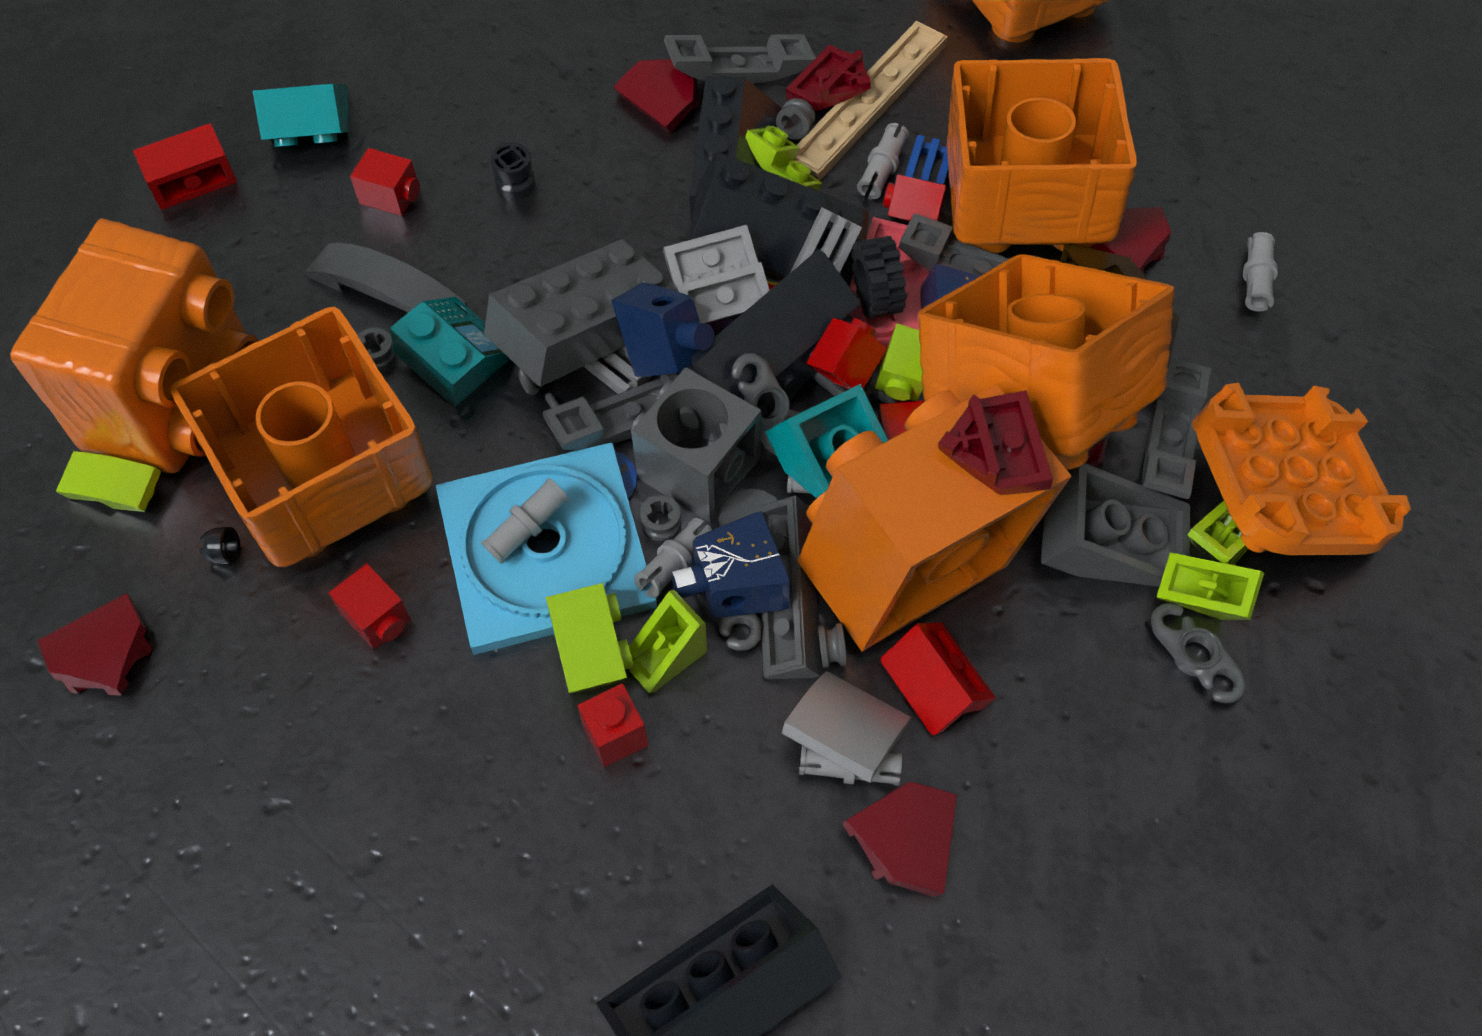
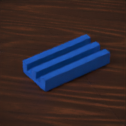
[905,135,949,185]

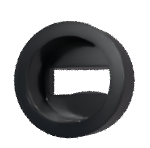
[199,527,241,564]

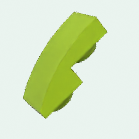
[745,126,822,191]
[56,451,161,512]

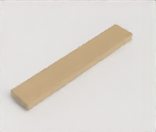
[794,21,948,181]

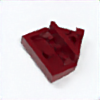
[785,44,871,111]
[614,59,700,134]
[1092,207,1171,273]
[938,390,1053,495]
[37,593,152,696]
[842,782,957,897]

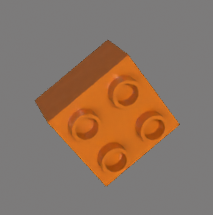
[797,384,1071,651]

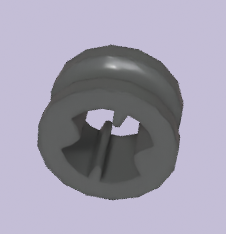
[776,98,815,140]
[357,328,396,370]
[640,495,681,541]
[818,623,847,668]

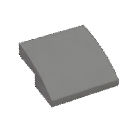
[663,225,770,324]
[782,671,912,783]

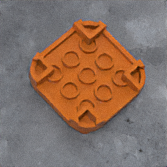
[1192,383,1411,555]

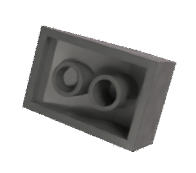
[1041,463,1190,587]

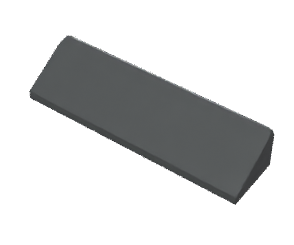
[756,495,822,679]

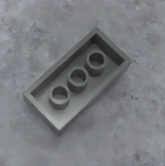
[484,239,675,387]

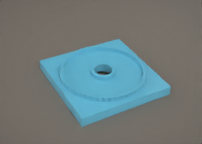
[436,442,657,655]

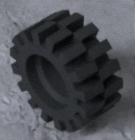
[852,236,907,319]

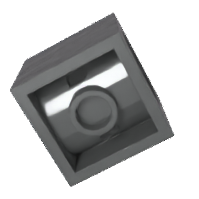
[631,367,761,522]

